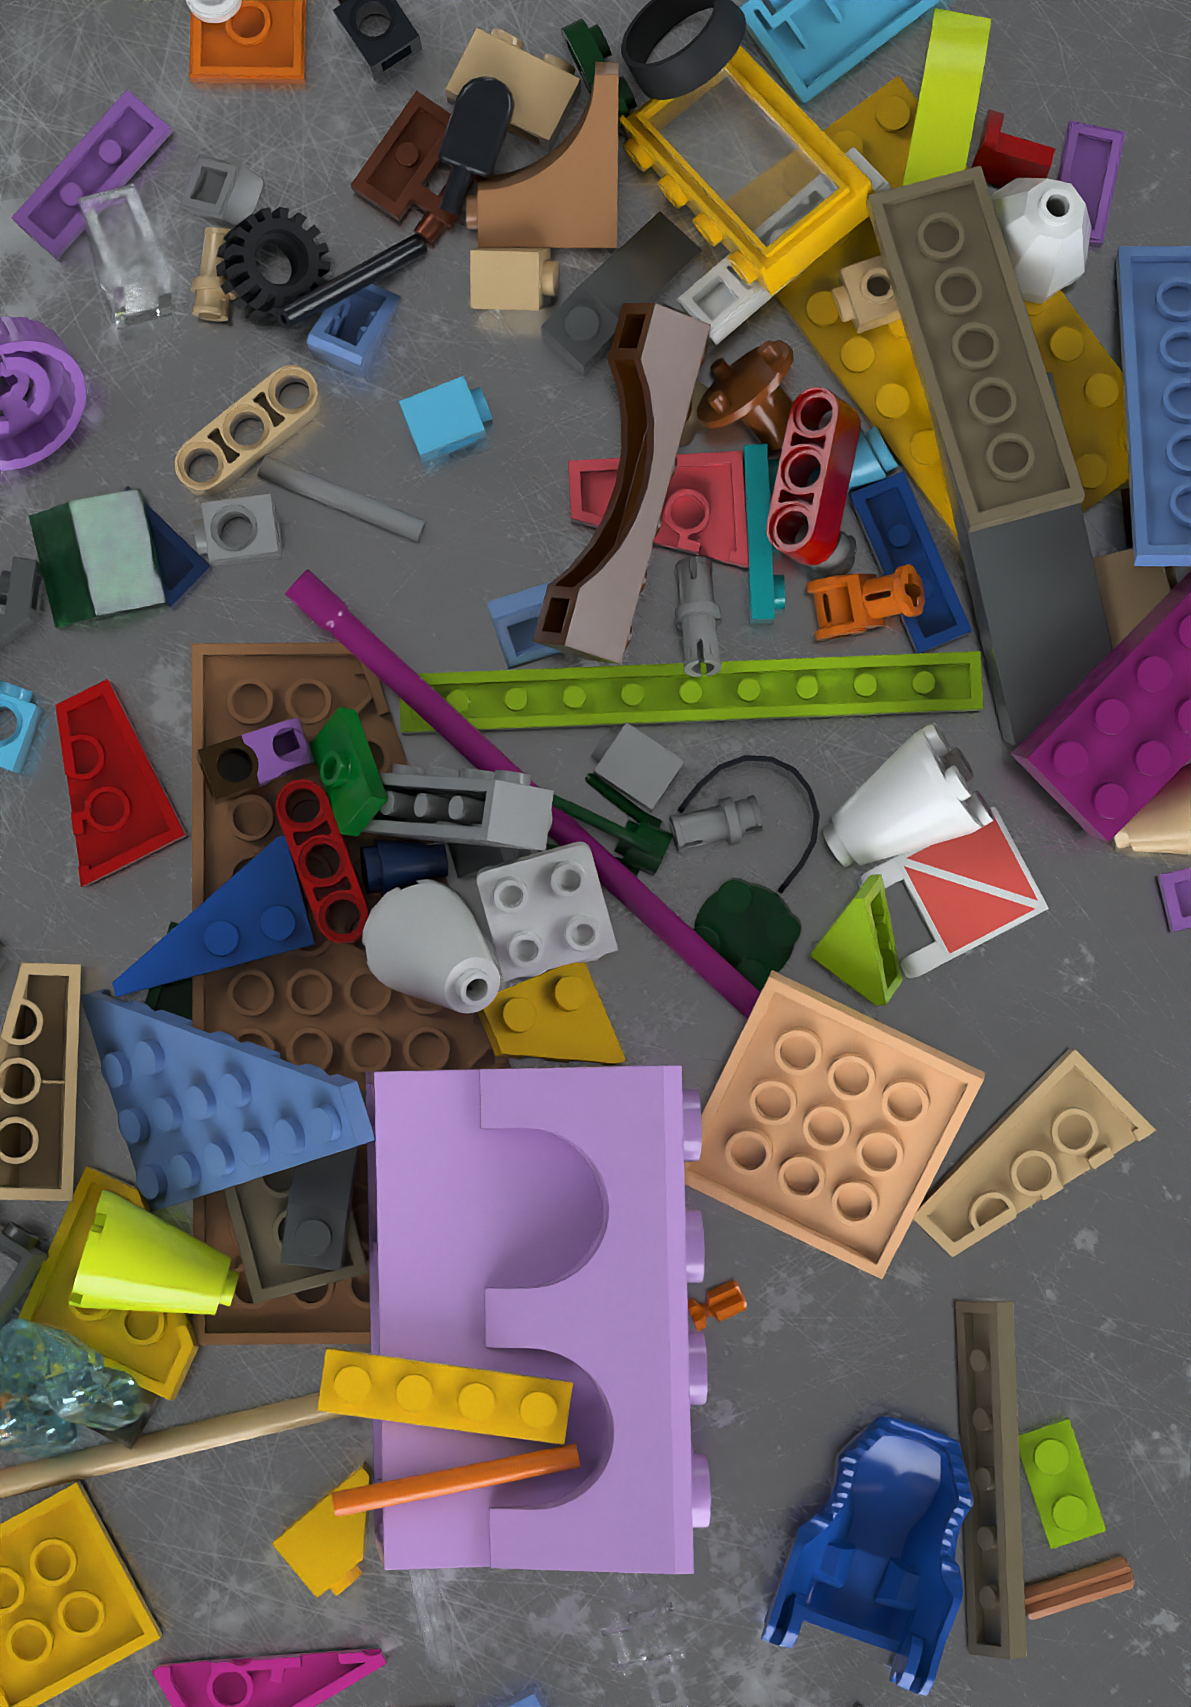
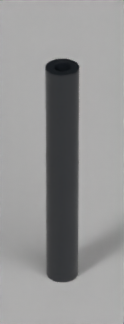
[276,234,427,330]

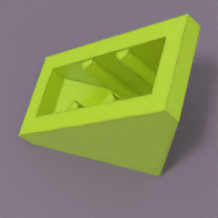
[810,874,903,1006]

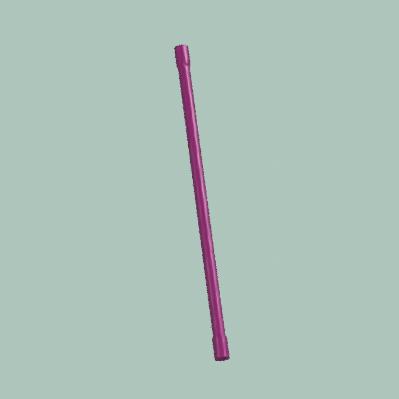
[285,569,761,1019]

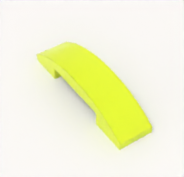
[902,8,991,186]

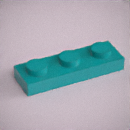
[742,444,785,625]

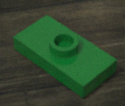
[310,707,388,837]

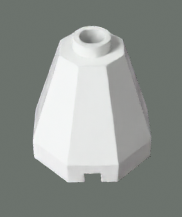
[990,178,1091,304]

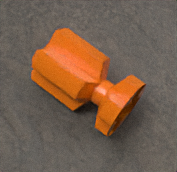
[688,1280,747,1332]

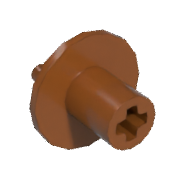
[697,340,794,451]

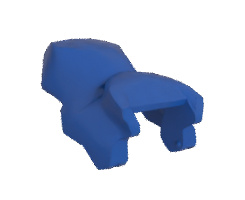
[761,1416,974,1696]

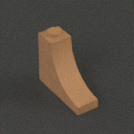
[466,62,619,248]

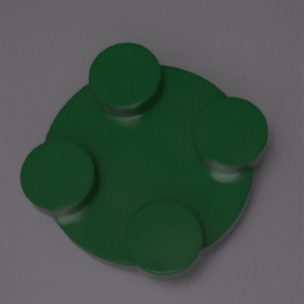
[692,878,802,991]

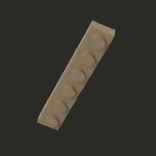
[955,1300,1027,1660]

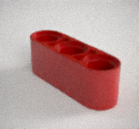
[766,387,861,566]
[275,779,371,944]

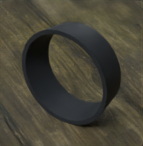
[621,0,746,100]

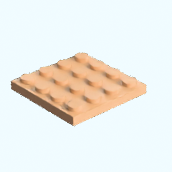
[684,970,985,1279]

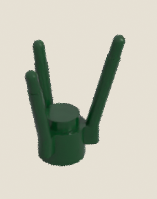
[537,773,673,877]

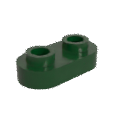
[560,18,637,129]

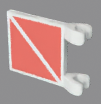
[857,806,1049,979]

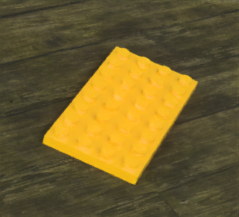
[726,75,1129,546]

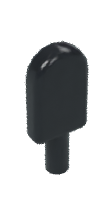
[437,76,515,215]

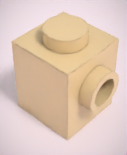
[470,247,560,311]
[832,255,901,334]

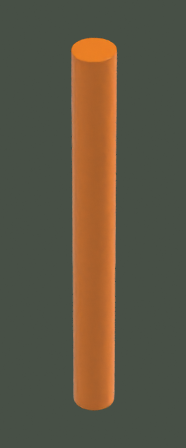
[331,1443,581,1517]

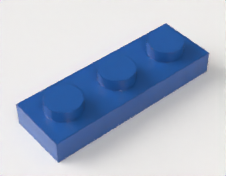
[849,471,972,654]

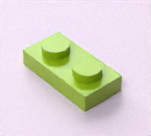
[1018,1417,1107,1549]

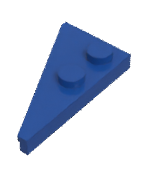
[112,835,316,997]

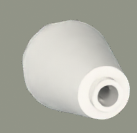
[362,879,500,1014]

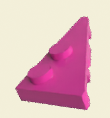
[151,1648,388,1707]

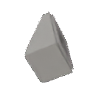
[179,154,264,229]

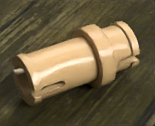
[190,227,237,322]

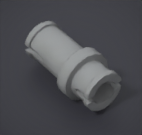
[669,795,763,853]

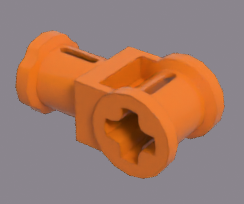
[805,564,925,641]

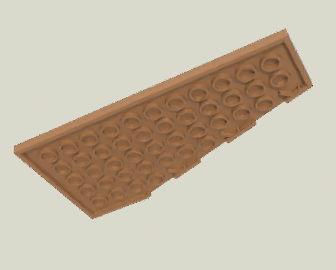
[191,642,511,1345]

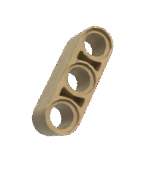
[174,365,322,498]

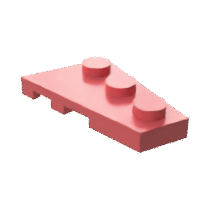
[568,451,749,569]

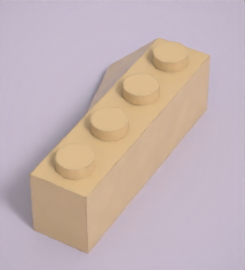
[0,963,81,1201]

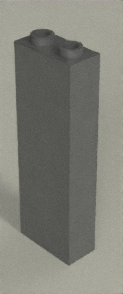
[929,372,1113,745]

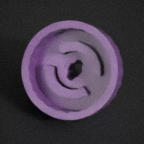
[0,316,86,471]

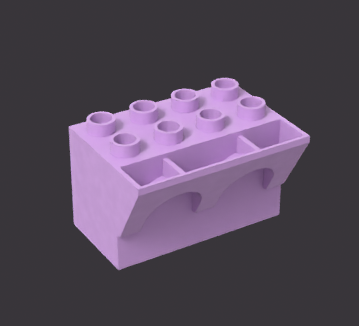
[365,1065,711,1574]

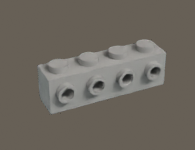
[362,764,554,851]

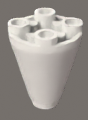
[822,722,995,868]

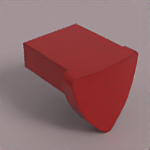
[971,109,1056,187]

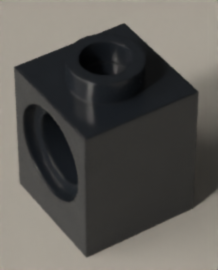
[333,0,422,81]

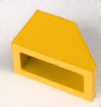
[272,1461,373,1598]

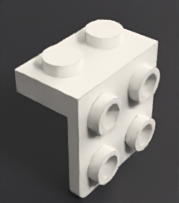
[476,842,618,981]

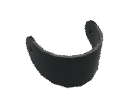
[677,755,820,893]

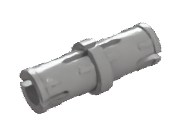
[675,556,722,677]

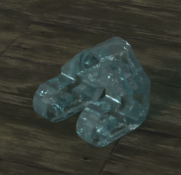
[0,1318,144,1458]

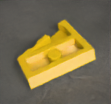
[478,962,626,1066]

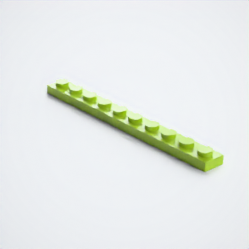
[399,651,983,734]

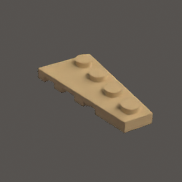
[913,1047,1157,1257]

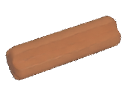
[1024,1557,1135,1620]

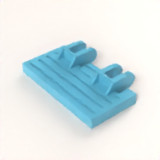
[738,0,941,104]

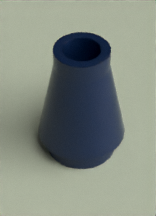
[360,839,448,897]

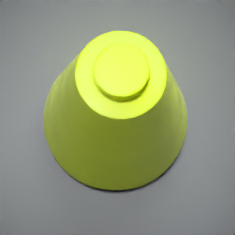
[69,1190,240,1315]

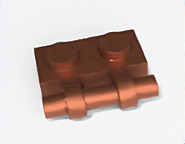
[351,90,480,244]

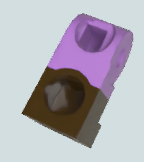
[196,718,316,805]

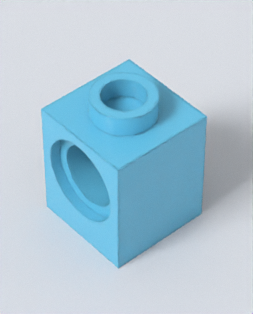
[399,376,493,463]
[0,681,44,775]

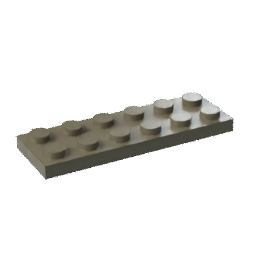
[866,166,1085,533]

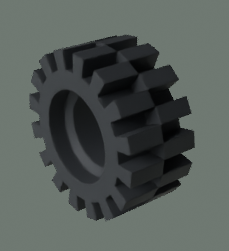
[216,207,330,321]

